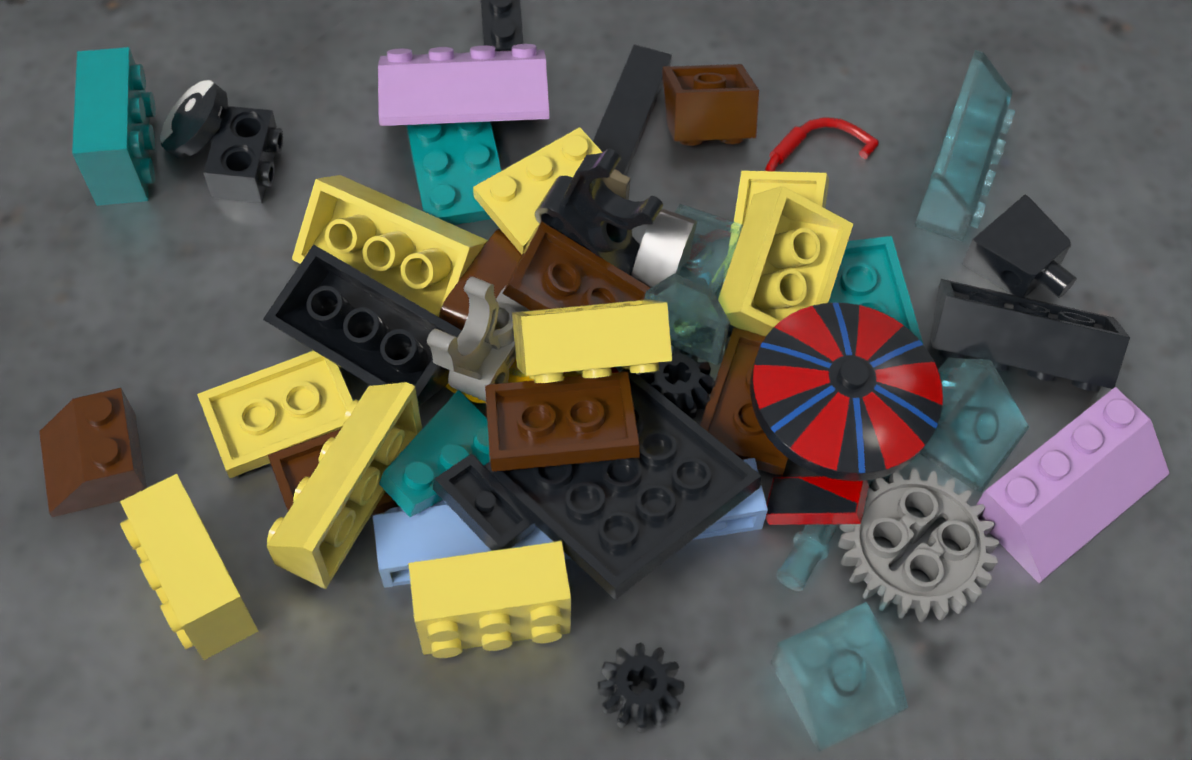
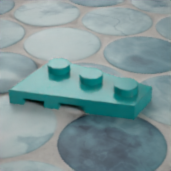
[379,390,490,517]

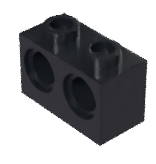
[203,106,283,203]

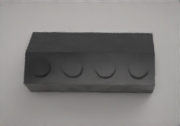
[263,245,462,407]
[930,279,1130,392]

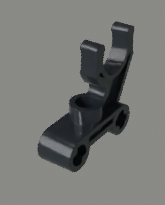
[535,149,663,276]

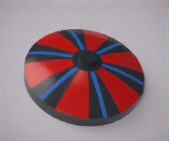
[750,303,943,481]

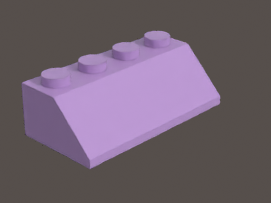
[378,44,549,126]
[977,387,1169,583]

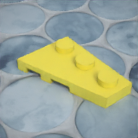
[473,127,602,255]

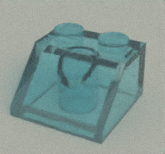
[920,358,1029,492]
[770,602,908,752]

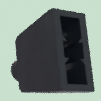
[962,194,1077,298]

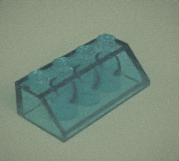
[914,50,1015,242]

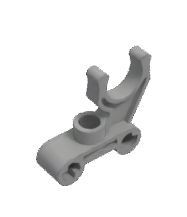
[427,276,530,402]

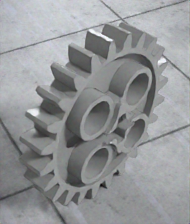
[838,468,999,622]

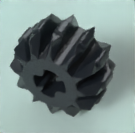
[639,344,715,419]
[597,642,685,733]

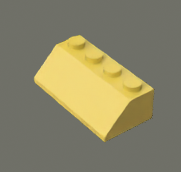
[292,175,488,317]
[267,382,422,589]

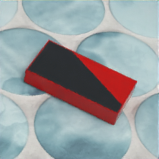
[765,476,869,525]

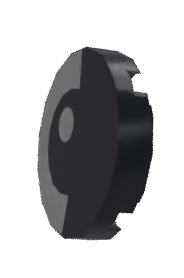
[160,80,228,158]

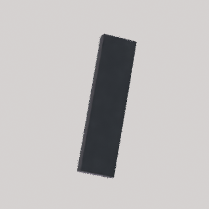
[593,44,672,176]

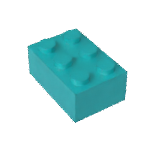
[72,47,156,206]

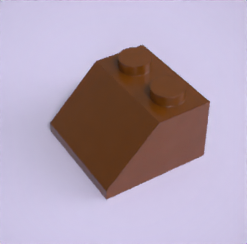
[662,64,759,145]
[39,387,147,518]

